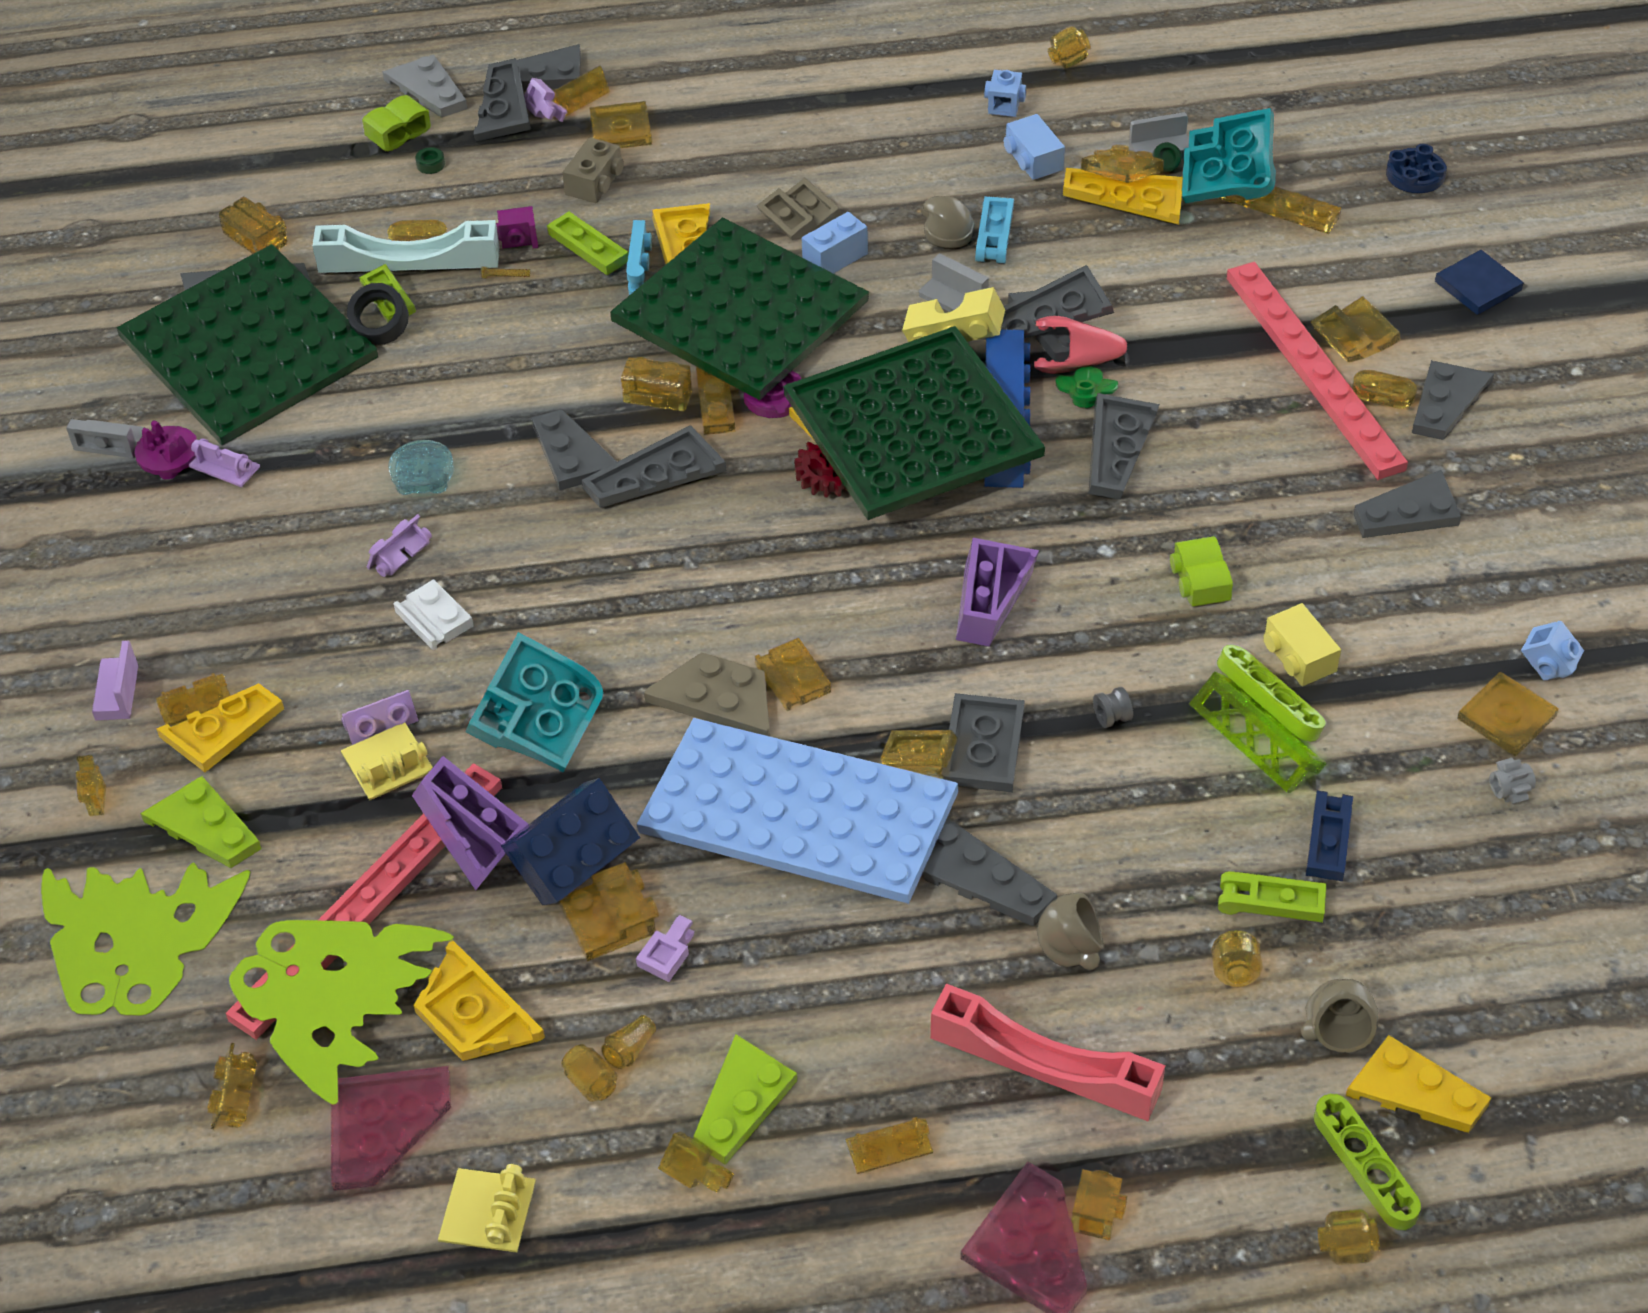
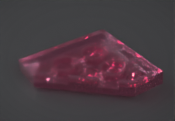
[331,1066,451,1191]
[960,1162,1087,1313]

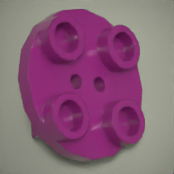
[134,420,197,480]

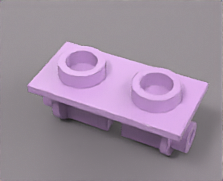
[189,438,260,487]
[366,514,432,577]
[341,690,418,745]

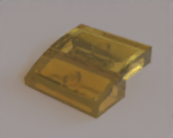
[1310,296,1401,362]

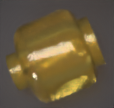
[1047,26,1091,69]
[1211,930,1263,987]
[1318,1208,1380,1265]

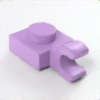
[524,78,567,122]
[636,915,694,982]

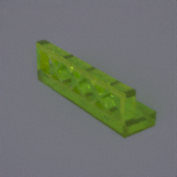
[1189,671,1327,793]

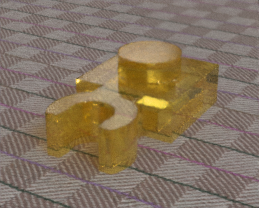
[75,755,106,816]

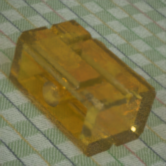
[218,196,288,254]
[621,357,692,411]

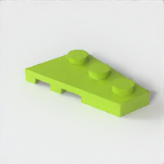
[140,776,262,868]
[693,1034,797,1165]

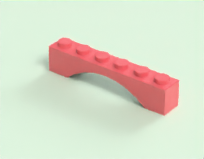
[930,984,1165,1121]

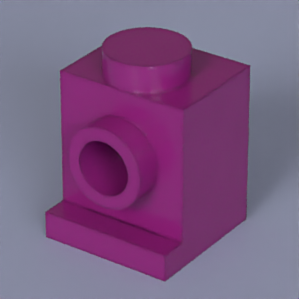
[496,206,538,249]

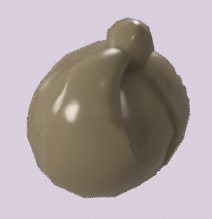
[922,196,975,248]
[1037,892,1104,970]
[1300,979,1378,1053]

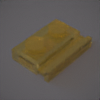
[755,638,831,711]
[880,730,958,779]

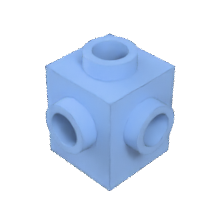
[984,70,1027,117]
[1521,621,1584,680]

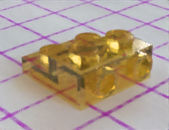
[559,862,659,961]

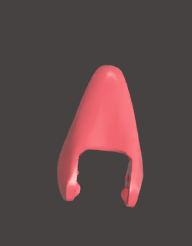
[1034,316,1127,374]

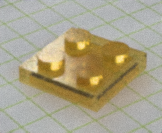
[1081,145,1164,183]

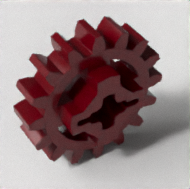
[794,442,848,498]

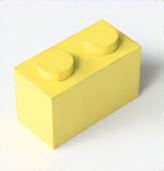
[1263,603,1341,687]

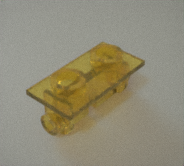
[552,66,610,116]
[155,673,230,726]
[207,1043,257,1130]
[845,1117,933,1174]

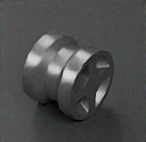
[1093,686,1133,728]

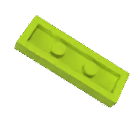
[547,211,629,275]

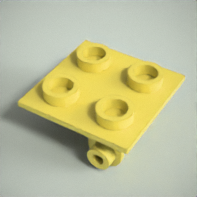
[341,723,433,801]
[438,1164,536,1253]

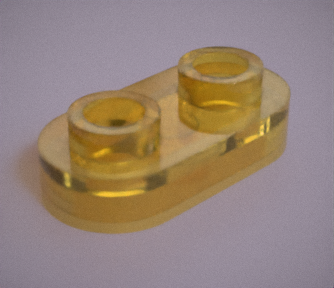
[387,220,447,241]
[1352,370,1417,408]

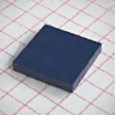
[1435,250,1524,315]

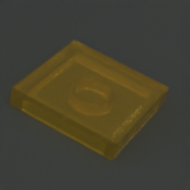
[589,101,652,148]
[1457,672,1559,757]

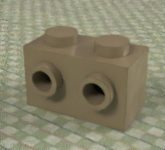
[562,137,624,203]

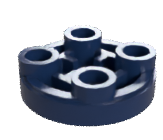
[1386,143,1447,193]

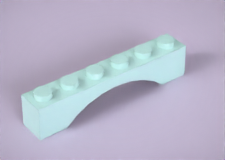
[312,220,500,273]

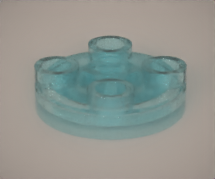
[388,440,454,495]

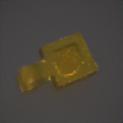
[658,1131,734,1192]

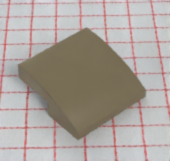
[757,178,842,240]

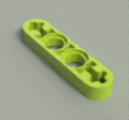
[1217,644,1326,742]
[1314,1093,1421,1230]

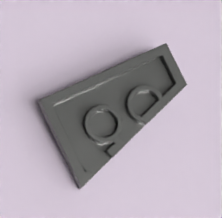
[1412,360,1494,440]

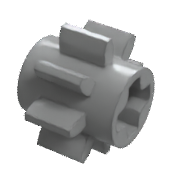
[1489,758,1536,804]

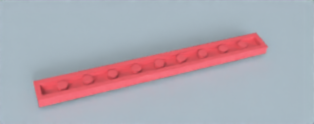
[1226,261,1408,480]
[226,763,502,1040]

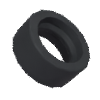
[347,283,409,345]

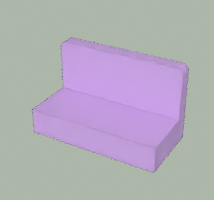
[92,641,138,721]

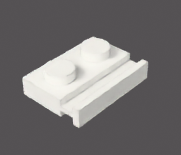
[393,579,474,651]

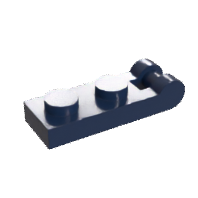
[1306,790,1353,882]

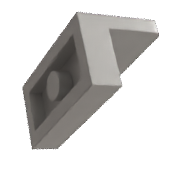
[1128,112,1189,167]
[919,253,989,312]
[66,419,144,458]

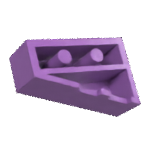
[956,538,1039,646]
[412,756,528,890]

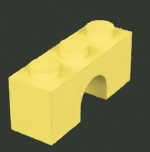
[902,287,1005,342]

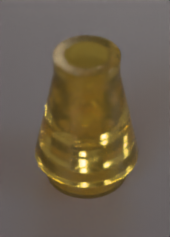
[601,1015,656,1069]

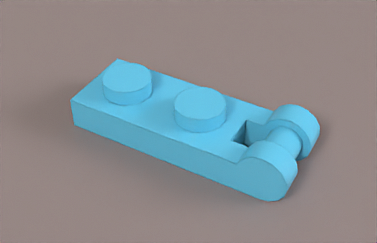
[975,196,1014,264]
[626,220,652,295]

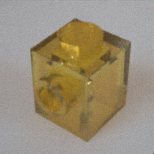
[1070,1169,1128,1241]

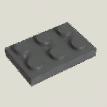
[941,693,1025,792]

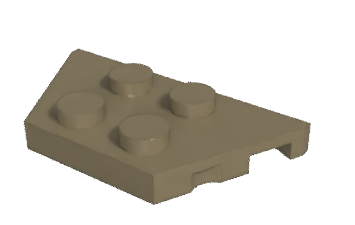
[644,652,770,736]

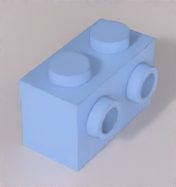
[1003,114,1065,180]
[802,212,868,273]

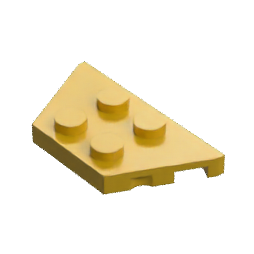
[414,940,545,1061]

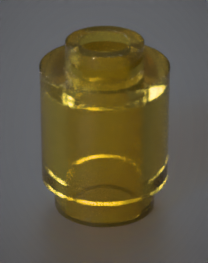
[561,1044,618,1102]

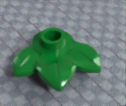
[1056,366,1118,408]

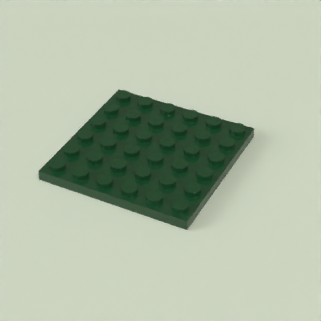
[610,217,869,400]
[117,244,378,446]
[784,326,1045,520]

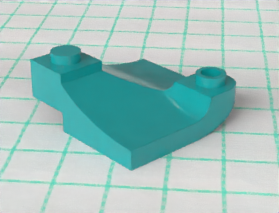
[1182,108,1276,203]
[465,632,603,772]

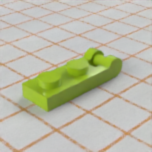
[1218,871,1326,923]

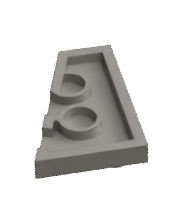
[382,54,468,118]

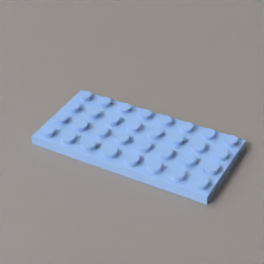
[637,718,959,904]

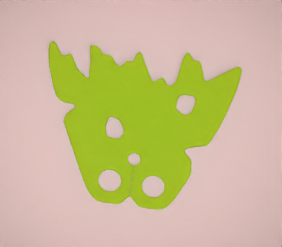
[41,862,251,1016]
[229,920,454,1105]

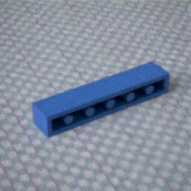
[984,330,1031,488]

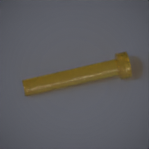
[481,266,531,279]

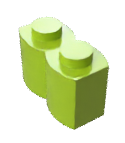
[362,95,431,151]
[1170,536,1233,607]

